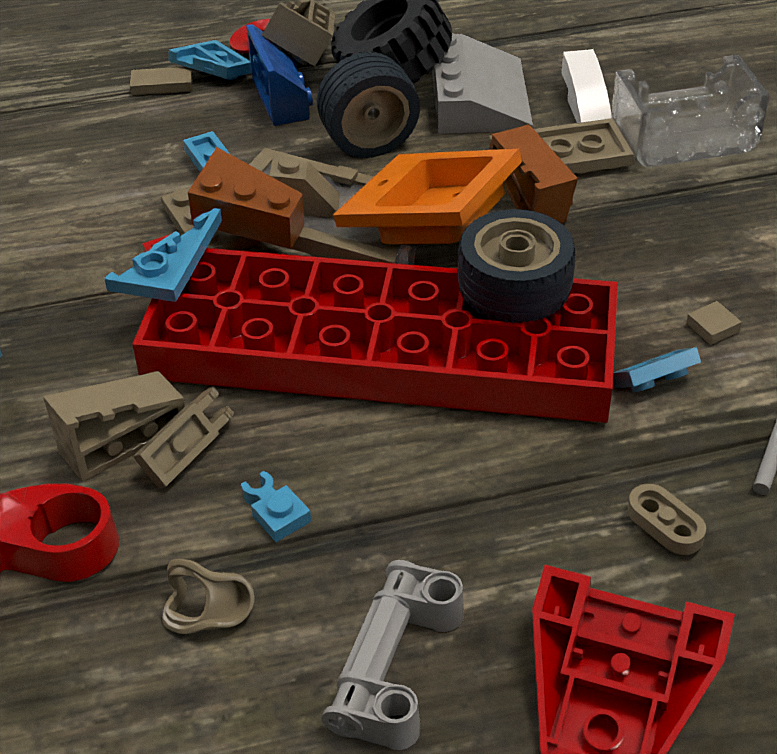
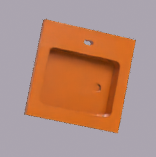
[333,149,522,244]

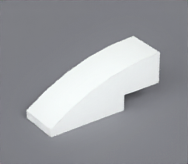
[562,49,612,123]

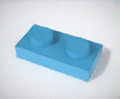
[183,131,230,172]
[613,347,701,392]

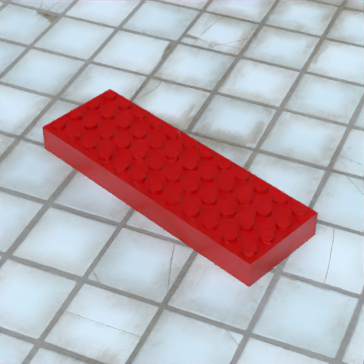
[132,248,618,423]

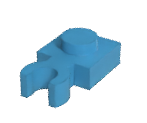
[241,471,311,542]

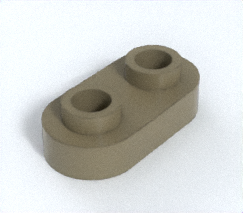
[627,484,706,555]

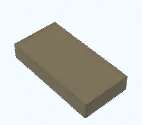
[130,67,192,96]

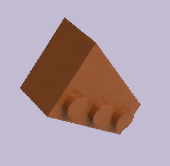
[489,124,578,223]
[188,147,304,249]

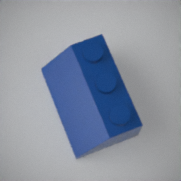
[246,24,313,126]

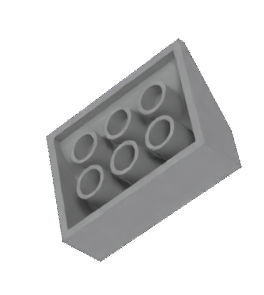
[432,33,533,134]

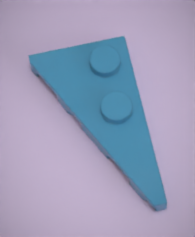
[104,208,222,302]

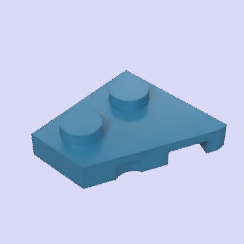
[169,40,251,80]

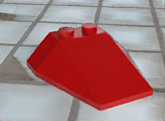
[532,565,735,754]

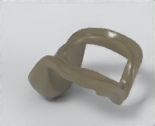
[162,559,254,634]

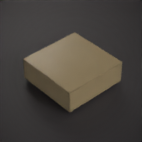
[686,301,742,345]

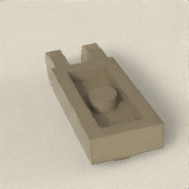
[133,387,234,488]

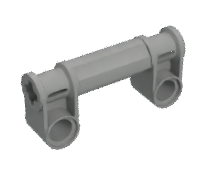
[321,560,464,750]

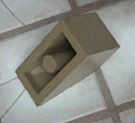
[269,157,340,218]

